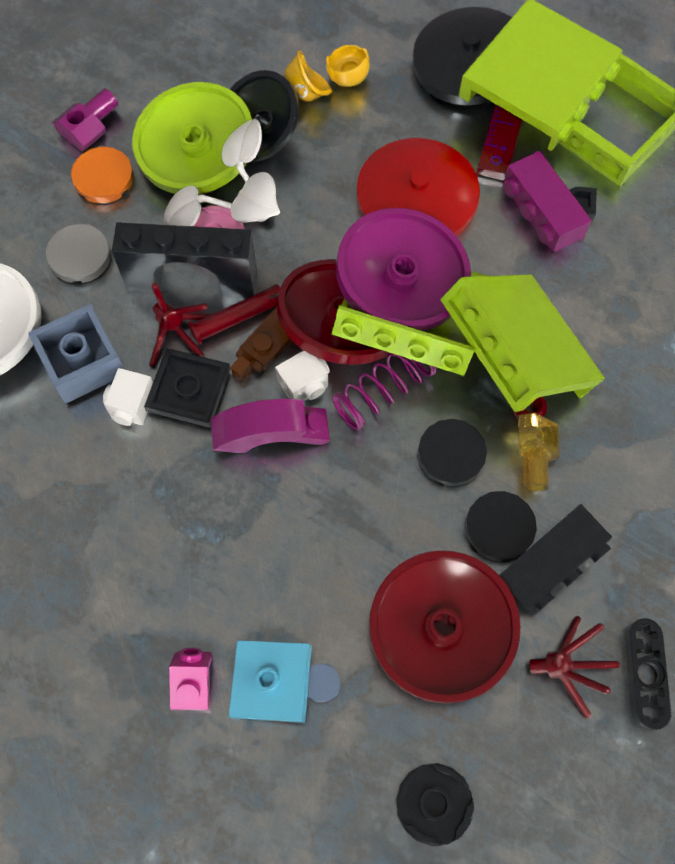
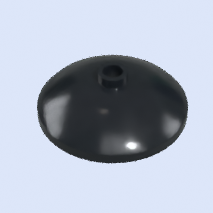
[230,70,299,162]

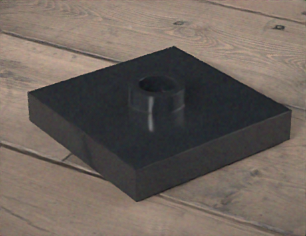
[144,348,230,428]

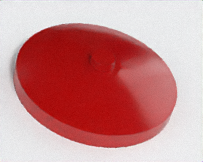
[356,138,480,237]

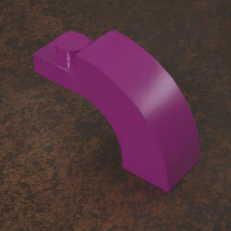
[211,399,330,454]

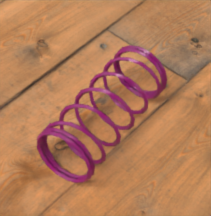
[332,353,436,430]

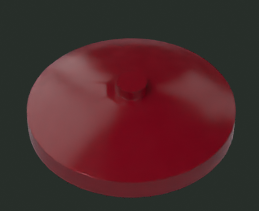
[277,259,390,365]
[370,551,521,703]

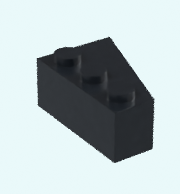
[499,504,612,611]

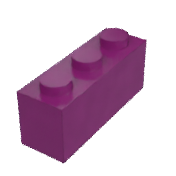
[503,151,592,253]

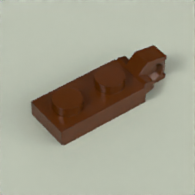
[230,307,292,383]

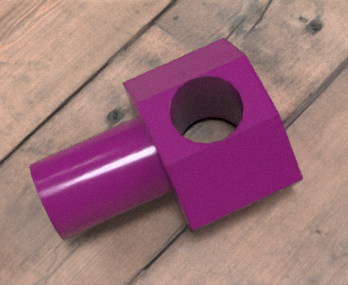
[52,88,118,152]

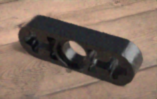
[625,618,671,731]

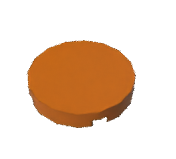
[71,147,134,204]

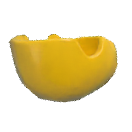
[326,44,370,87]

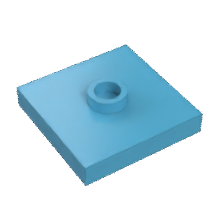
[229,640,312,723]

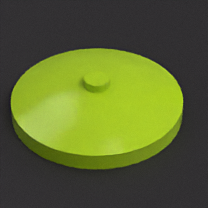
[132,82,252,195]

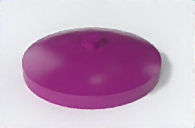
[335,208,471,331]

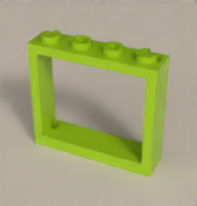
[542,53,675,186]

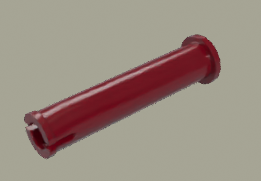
[188,284,280,345]

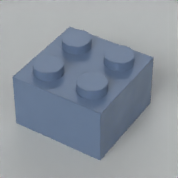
[28,304,124,404]

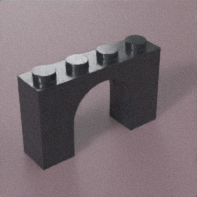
[111,222,257,299]

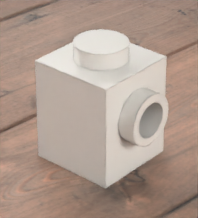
[275,351,330,401]
[103,368,153,426]

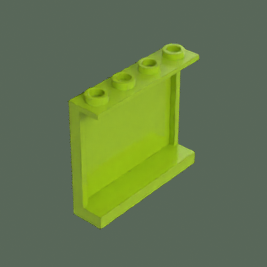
[459,0,623,151]
[332,271,488,376]
[440,275,605,412]

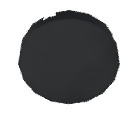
[417,419,487,487]
[465,491,537,562]
[395,763,474,846]

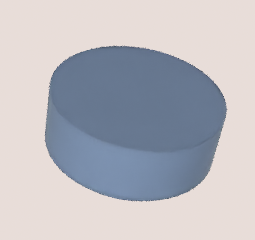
[308,663,340,703]

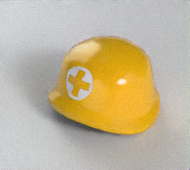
[284,49,332,102]

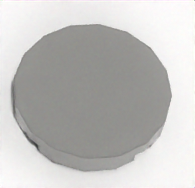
[45,223,111,283]

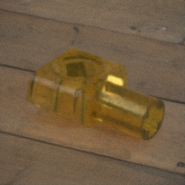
[518,413,560,491]

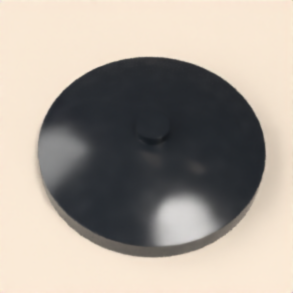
[413,7,512,105]

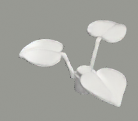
[163,118,280,226]

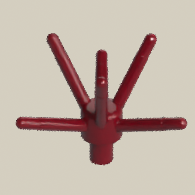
[149,283,213,367]
[530,616,620,718]

